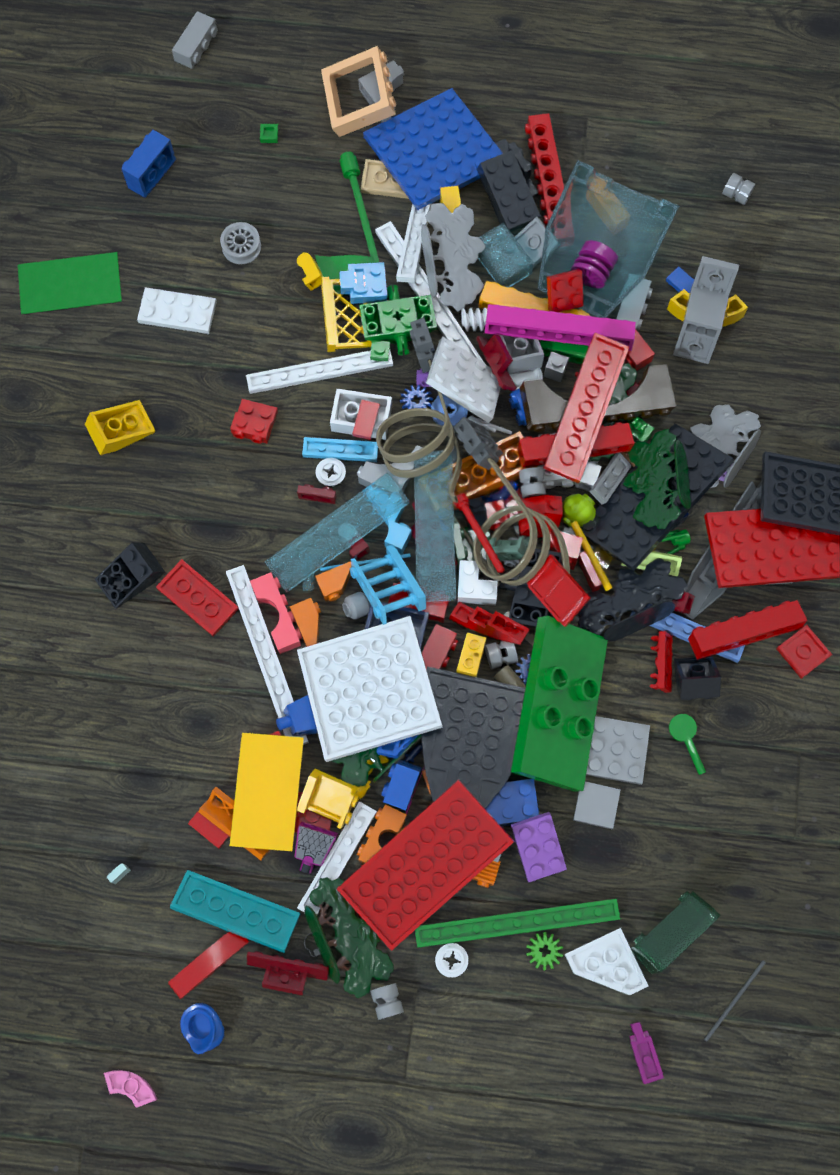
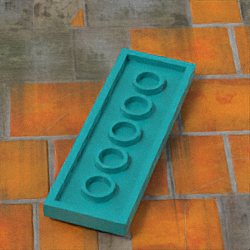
[170,870,300,953]

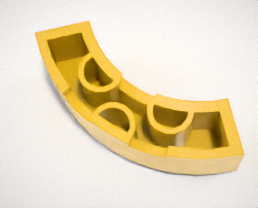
[667,289,748,327]

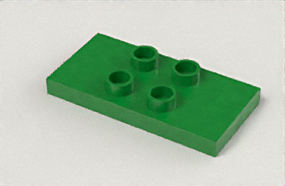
[511,616,608,791]

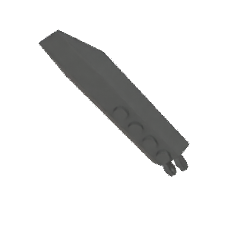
[683,481,762,620]

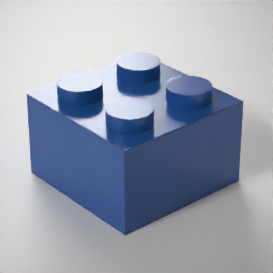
[381,760,422,810]

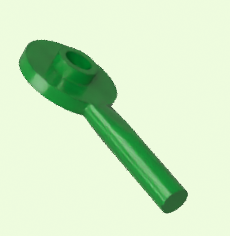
[669,714,706,775]

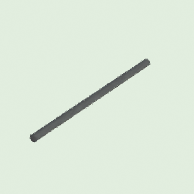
[704,960,766,1042]

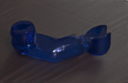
[480,480,519,503]

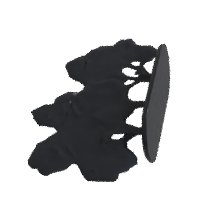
[578,558,688,642]

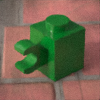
[627,417,654,442]

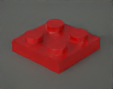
[547,269,584,313]

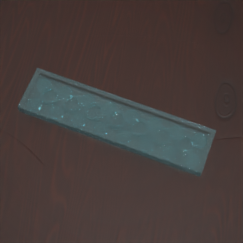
[414,450,456,602]
[265,472,410,593]

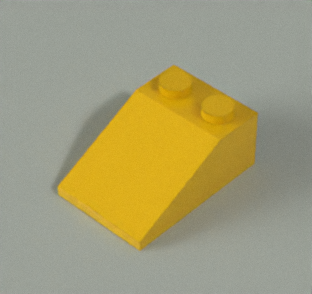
[85,400,155,455]

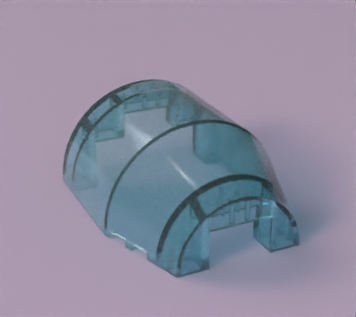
[538,160,679,318]

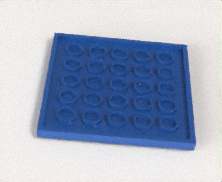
[363,88,503,210]

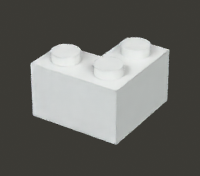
[457,560,497,606]

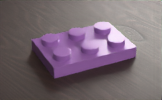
[511,812,567,882]

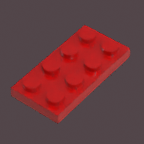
[156,559,239,637]

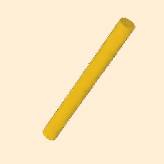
[570,521,612,591]

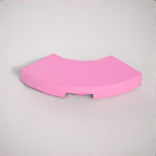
[104,1070,157,1108]

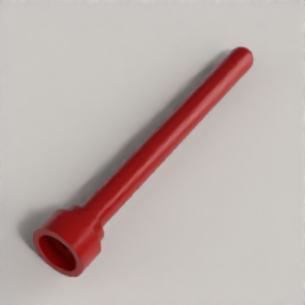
[452,493,504,573]

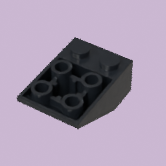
[95,542,165,609]

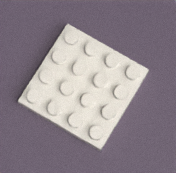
[426,337,501,423]

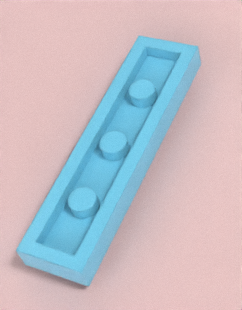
[302,437,378,462]

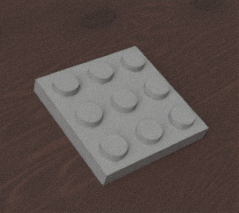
[586,716,650,785]

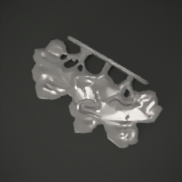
[421,203,486,312]
[690,404,761,488]

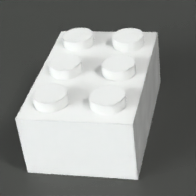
[330,389,392,440]

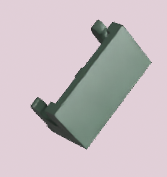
[490,536,530,561]

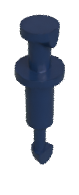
[403,742,423,763]

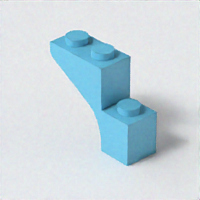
[368,487,412,555]

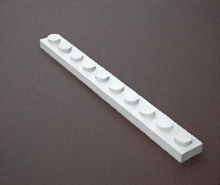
[375,221,483,361]
[226,565,309,745]

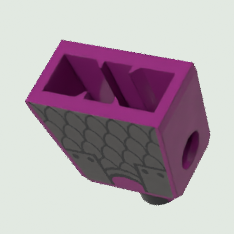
[294,821,338,874]

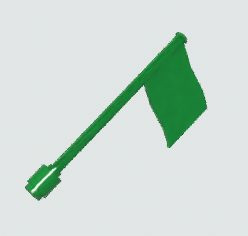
[315,152,389,299]

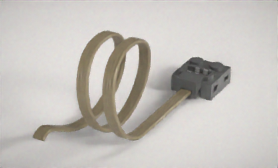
[376,318,462,503]
[453,417,570,586]

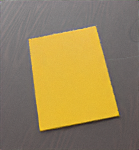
[230,733,304,851]

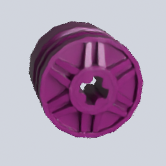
[570,240,618,289]

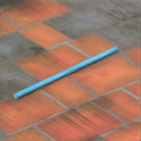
[320,553,411,571]

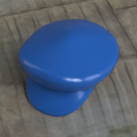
[181,1003,224,1054]

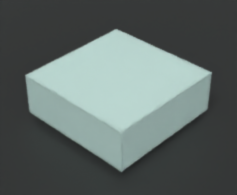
[107,863,131,884]

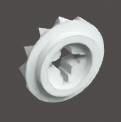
[316,458,346,487]
[435,943,468,977]

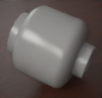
[342,592,371,620]

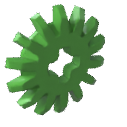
[526,932,563,970]

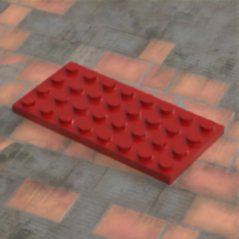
[704,509,840,588]
[337,779,514,951]

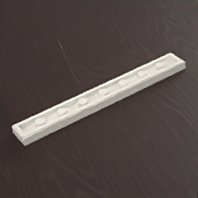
[246,351,393,394]

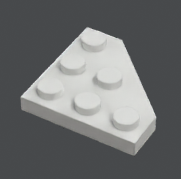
[564,928,648,995]

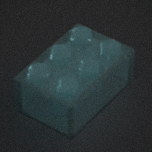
[478,223,534,288]

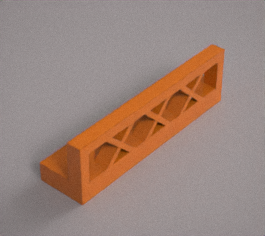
[198,787,271,860]

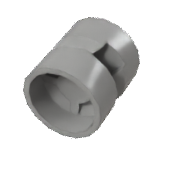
[722,173,756,205]
[519,467,546,498]
[485,641,518,669]
[370,983,404,1020]

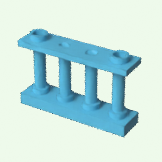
[349,544,426,625]

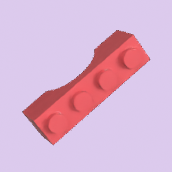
[250,573,303,654]

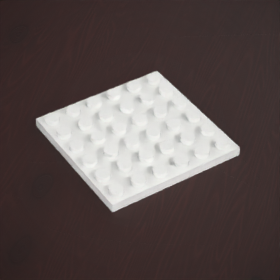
[297,616,442,762]

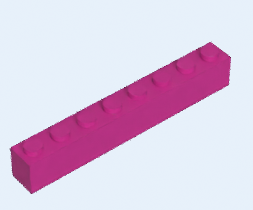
[485,304,636,351]

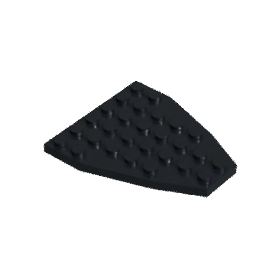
[421,666,526,809]

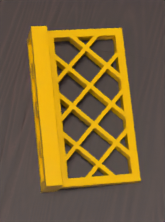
[321,277,371,352]

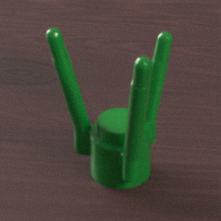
[661,529,690,554]

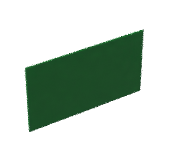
[18,252,122,314]

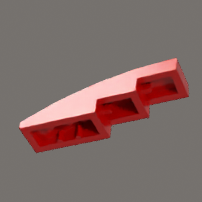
[449,602,530,645]
[168,932,249,1000]

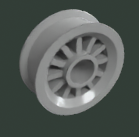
[220,222,261,264]

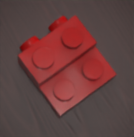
[230,399,278,444]

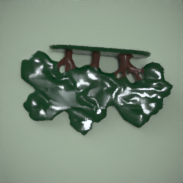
[304,877,394,999]

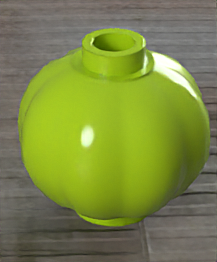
[562,494,596,527]

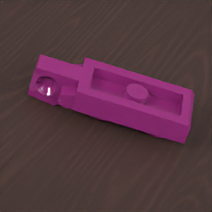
[629,1022,664,1084]

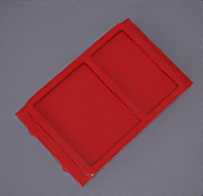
[527,554,590,627]

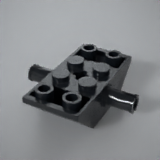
[500,549,562,627]

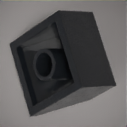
[674,657,721,700]

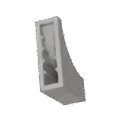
[358,61,404,123]
[357,445,422,498]

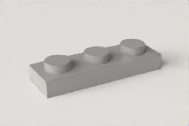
[589,453,632,505]

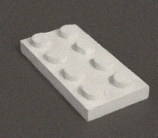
[137,288,216,334]

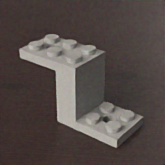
[673,256,739,364]

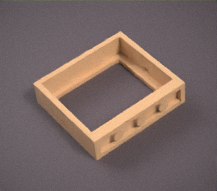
[321,46,396,137]

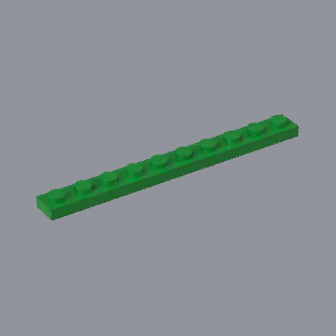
[415,899,620,948]

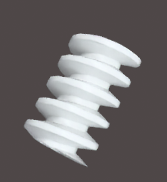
[461,308,487,332]

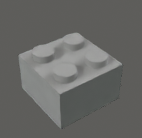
[499,335,544,374]

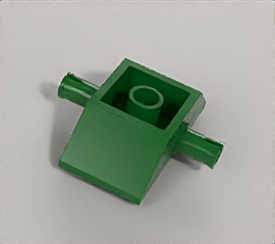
[359,285,437,356]

